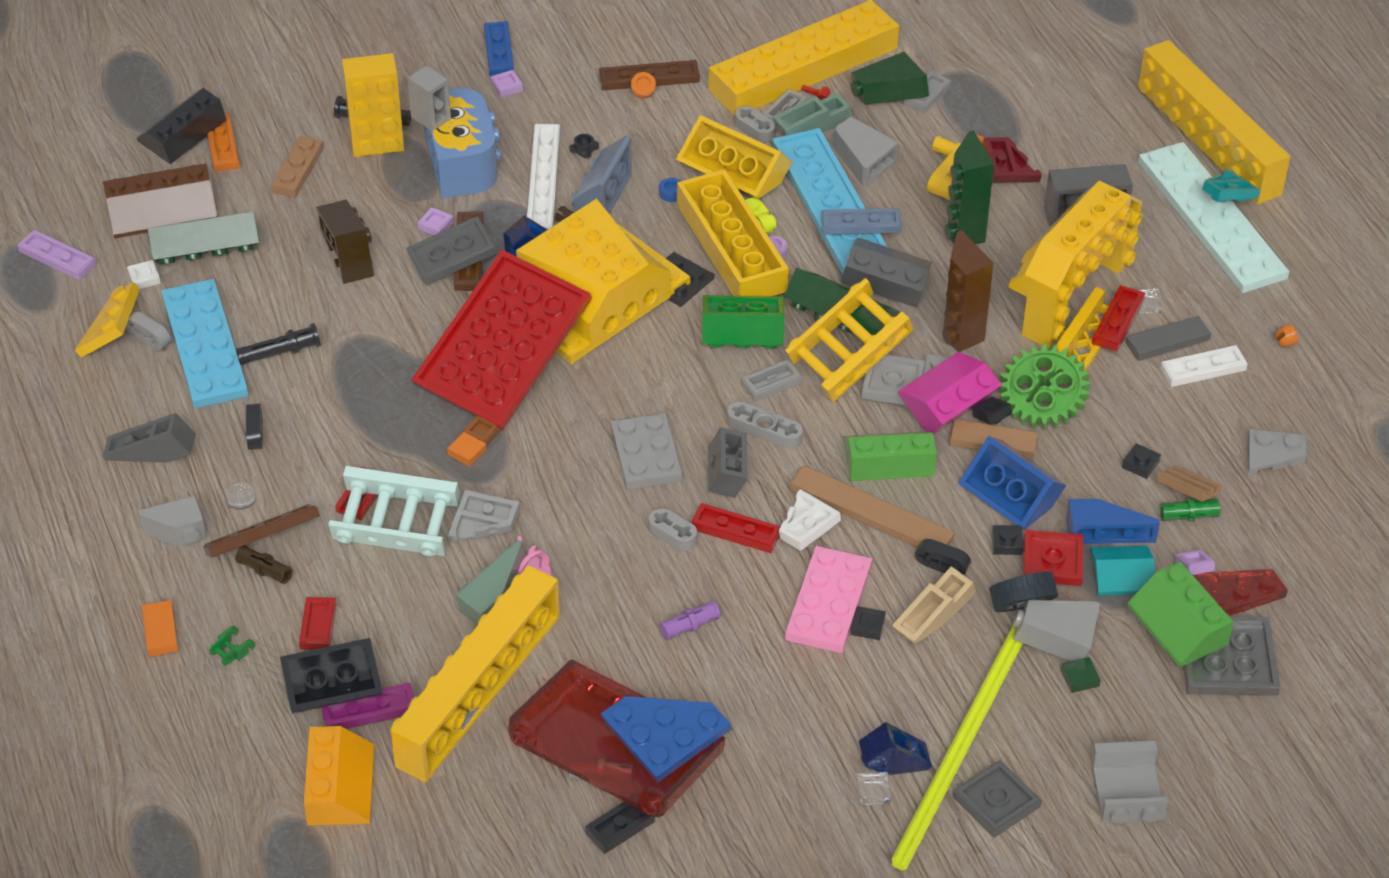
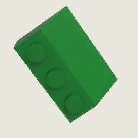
[702,295,785,349]

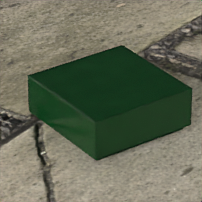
[1061,657,1101,693]

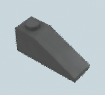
[103,413,196,462]

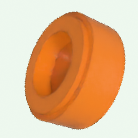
[631,72,656,99]

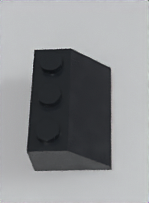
[137,88,227,164]
[280,638,383,714]

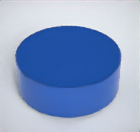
[659,178,681,202]

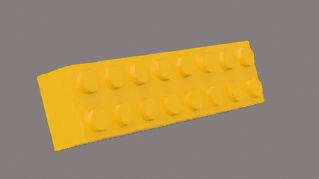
[708,0,899,116]
[1138,40,1291,205]
[390,565,560,783]

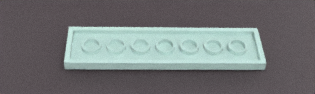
[1138,142,1289,293]

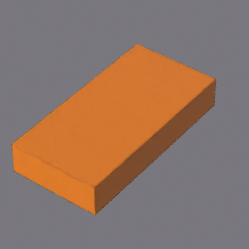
[142,600,179,657]

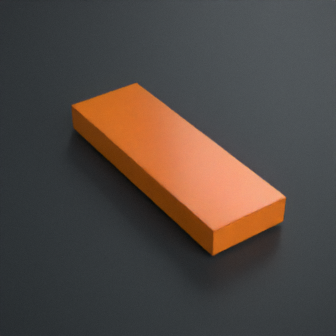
[208,113,240,172]

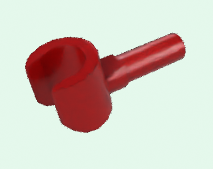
[801,85,831,101]

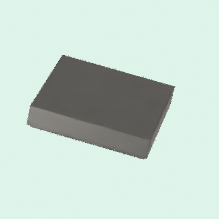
[953,760,1042,838]

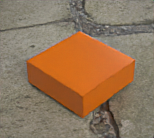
[447,432,487,467]

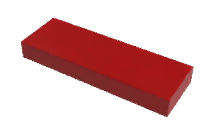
[1092,285,1145,352]
[691,503,781,553]

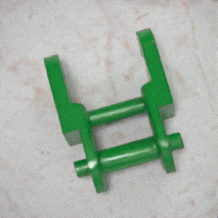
[209,626,255,665]

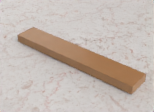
[790,466,955,547]

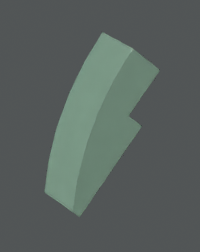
[773,92,852,135]

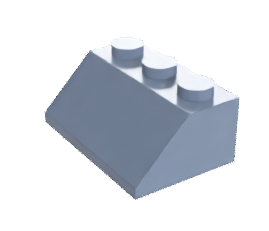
[572,136,632,214]

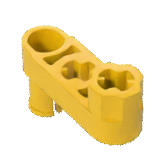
[927,136,961,200]

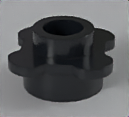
[569,134,599,158]

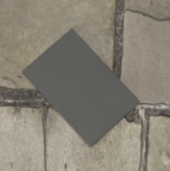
[406,216,497,285]

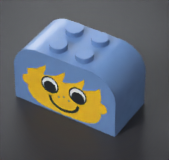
[424,88,501,199]

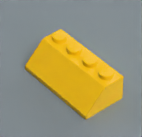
[676,115,792,199]

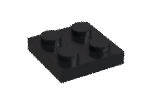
[666,252,714,307]

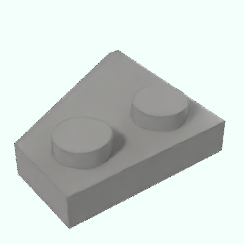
[1248,429,1306,476]

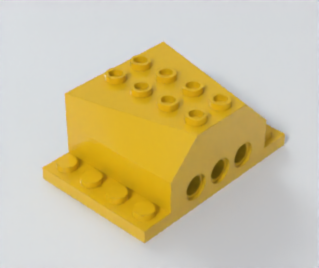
[516,198,690,365]

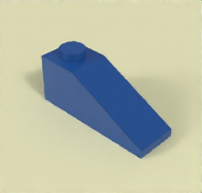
[1066,499,1160,544]

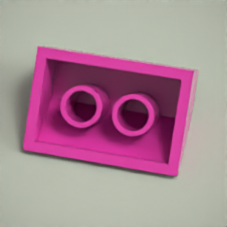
[897,352,1002,435]

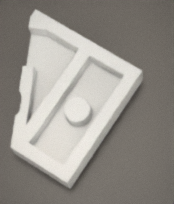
[779,489,841,551]

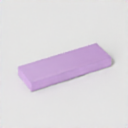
[17,230,97,281]

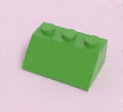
[844,431,937,481]
[1127,561,1234,667]

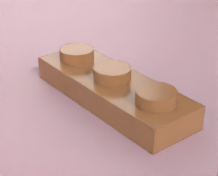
[271,136,324,198]

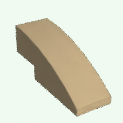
[892,567,977,644]

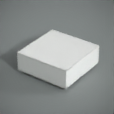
[127,260,161,289]

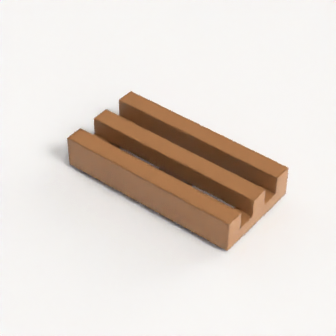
[1157,465,1221,502]

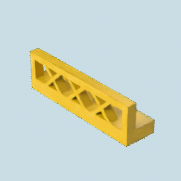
[1048,287,1109,374]

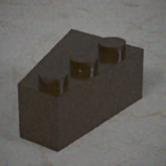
[316,199,374,284]

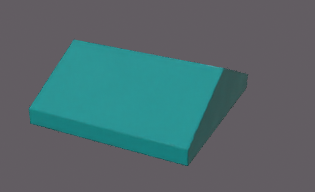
[1090,546,1155,596]

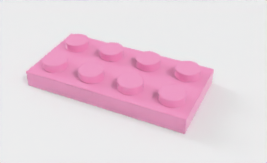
[785,546,872,654]

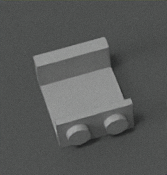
[1091,741,1168,824]

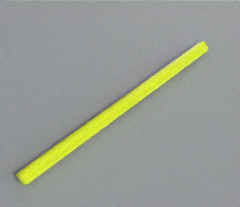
[891,626,1023,871]

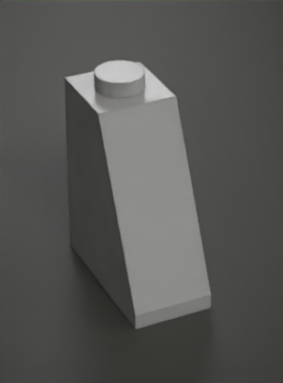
[834,116,899,187]
[1012,600,1100,661]

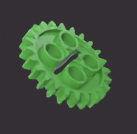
[1000,344,1090,430]

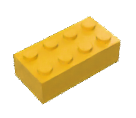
[342,53,404,157]

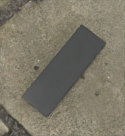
[1126,316,1211,361]

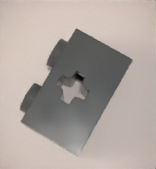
[708,427,748,498]

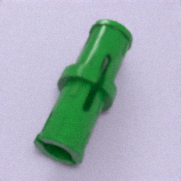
[1160,498,1221,522]

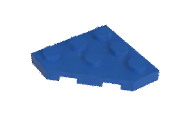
[601,696,732,783]

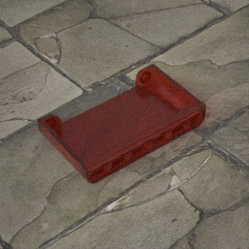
[508,659,726,817]

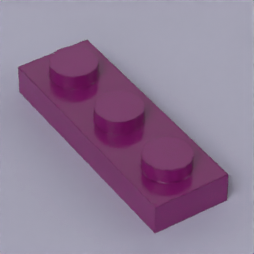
[321,683,414,729]

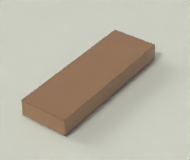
[950,419,1038,459]

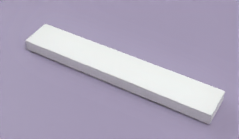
[526,124,560,234]

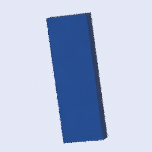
[484,21,514,76]

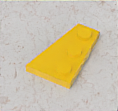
[74,282,140,358]

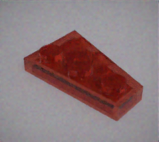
[1193,569,1288,616]

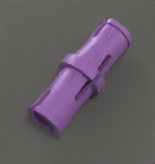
[659,600,721,640]

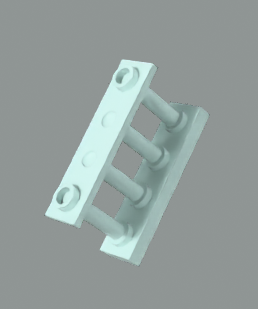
[329,466,460,557]

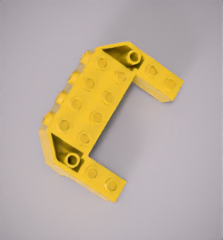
[1008,181,1143,349]

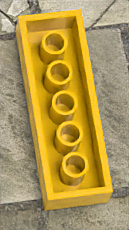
[677,169,789,297]

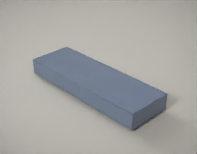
[821,208,902,234]

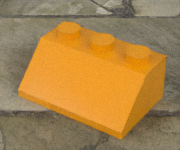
[304,726,375,825]

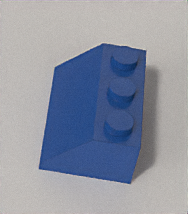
[959,436,1067,530]

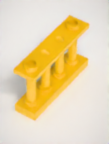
[785,278,914,403]

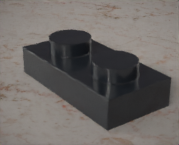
[585,794,655,854]

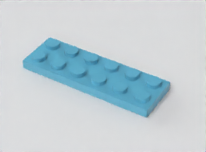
[161,279,249,409]

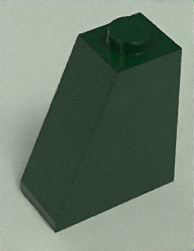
[850,52,929,104]

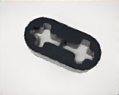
[246,403,263,450]
[915,539,971,575]

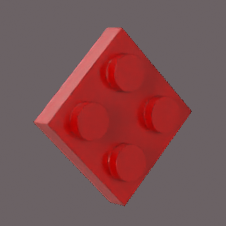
[1023,530,1083,586]

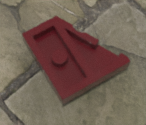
[982,137,1042,182]

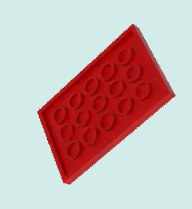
[412,250,592,431]

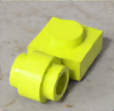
[745,197,777,234]

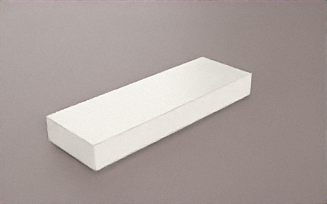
[1160,345,1248,387]

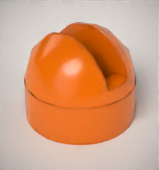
[1275,323,1299,347]

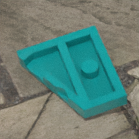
[1202,169,1260,203]

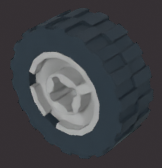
[989,571,1059,612]

